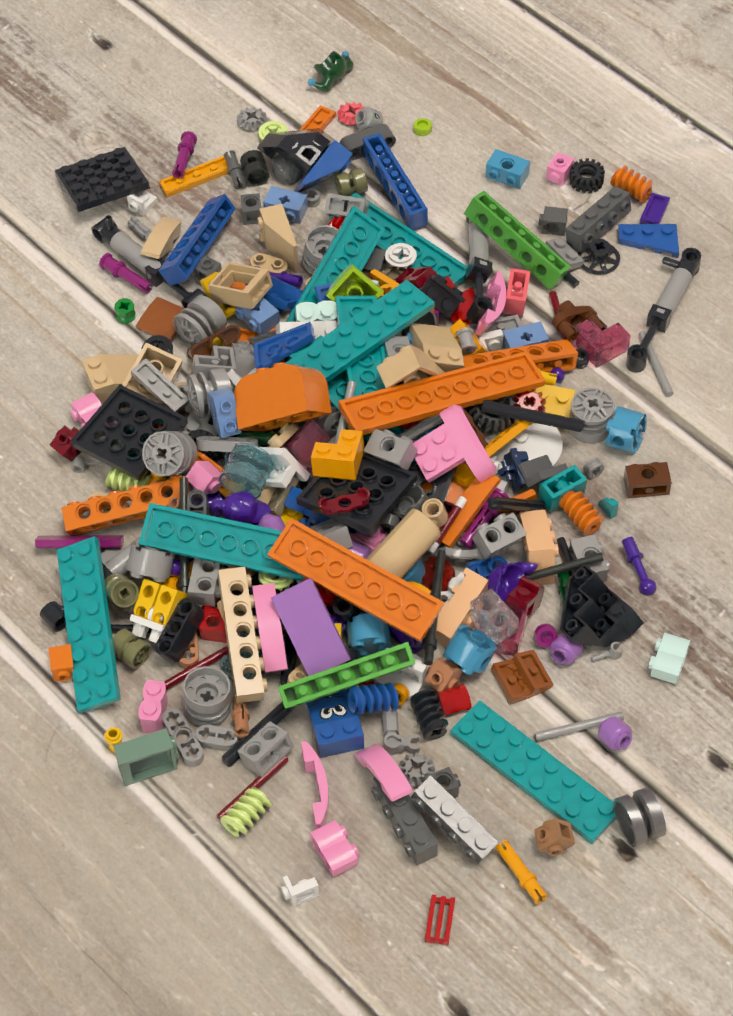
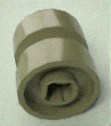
[334,168,368,196]
[105,573,139,607]
[113,628,151,669]

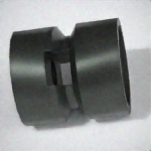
[240,150,270,186]

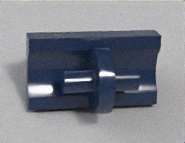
[497,448,529,491]

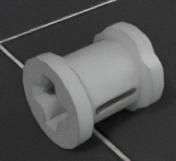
[455,327,478,354]

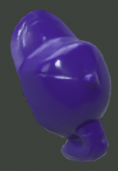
[210,491,271,524]
[488,562,538,601]

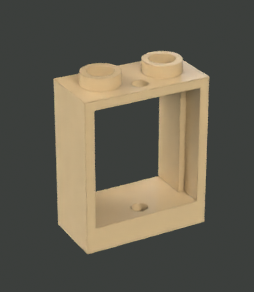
[208,262,273,309]

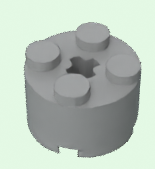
[127,542,174,582]

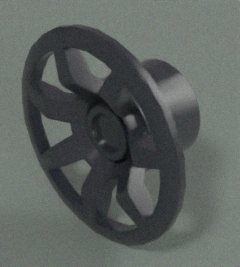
[578,239,620,275]

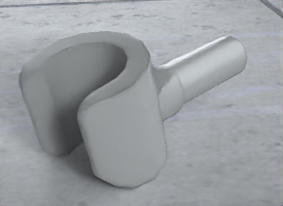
[73,456,103,473]
[591,642,623,662]

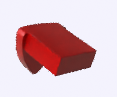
[438,683,471,716]

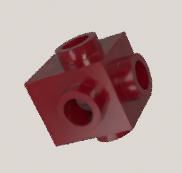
[49,425,82,462]

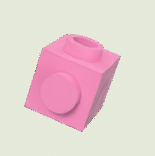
[546,152,575,186]
[186,461,225,494]

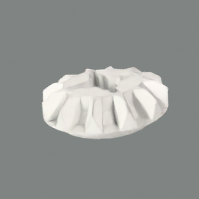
[385,243,417,269]

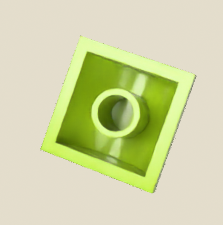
[326,264,384,302]

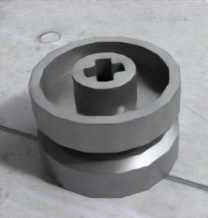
[613,787,667,847]

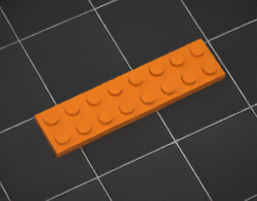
[267,518,444,642]

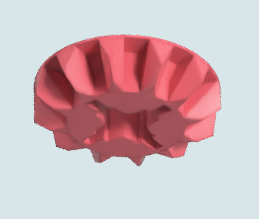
[337,101,364,125]

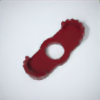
[318,487,370,515]

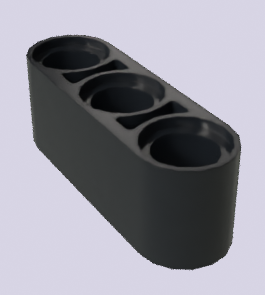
[155,598,205,664]

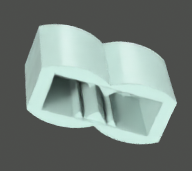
[295,301,337,322]
[648,633,691,684]

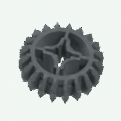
[463,396,517,435]

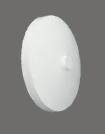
[482,419,562,475]

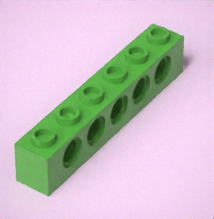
[464,191,571,290]
[278,642,416,710]

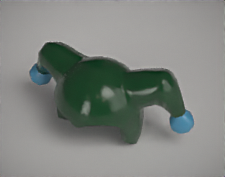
[308,51,354,92]

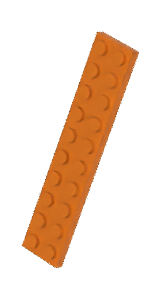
[338,351,546,435]

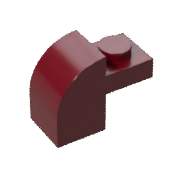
[506,576,544,616]

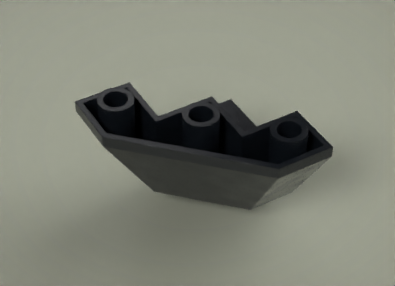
[257,128,335,174]
[560,563,644,647]

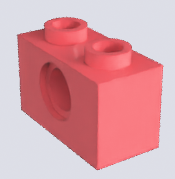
[503,268,530,317]

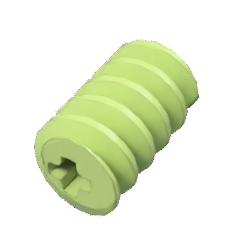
[105,468,151,492]
[221,787,272,837]

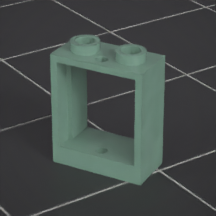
[113,728,180,786]

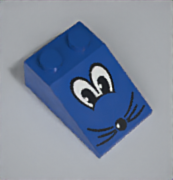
[294,140,352,193]
[306,688,364,758]

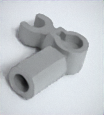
[382,710,420,755]

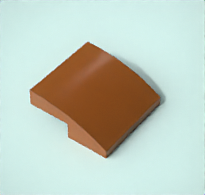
[135,297,184,342]
[491,650,554,704]

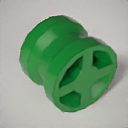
[114,298,136,324]

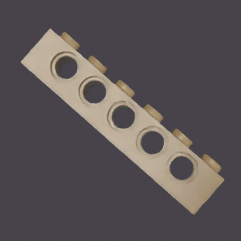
[218,567,268,703]

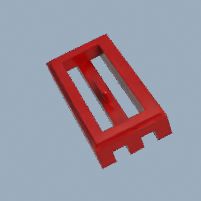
[425,894,455,946]

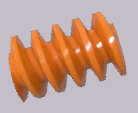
[610,165,653,203]
[559,491,604,537]

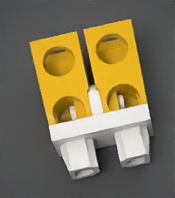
[130,579,188,643]

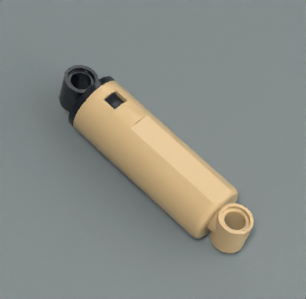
[332,498,448,624]

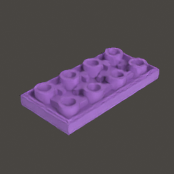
[271,578,351,676]

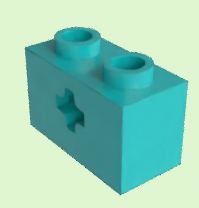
[538,465,587,512]

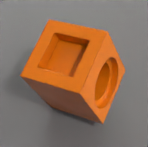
[49,644,74,682]

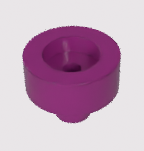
[534,623,558,647]

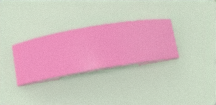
[475,271,506,336]
[252,583,288,673]
[301,741,329,829]
[354,744,413,802]

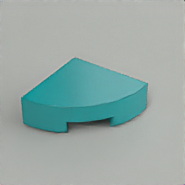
[598,497,619,519]

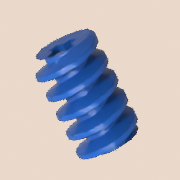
[348,683,399,714]

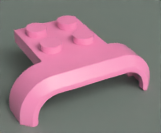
[412,404,497,483]

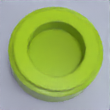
[413,118,432,136]

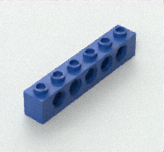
[363,133,428,230]
[158,194,236,285]

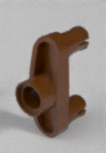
[551,300,607,341]
[187,325,241,359]

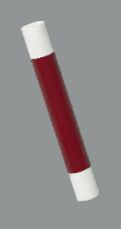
[427,496,467,554]

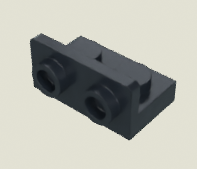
[419,274,466,318]

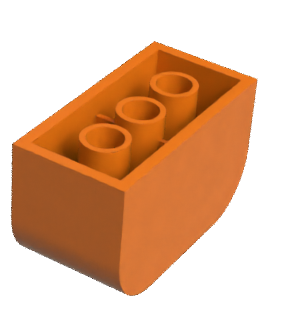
[234,362,332,432]

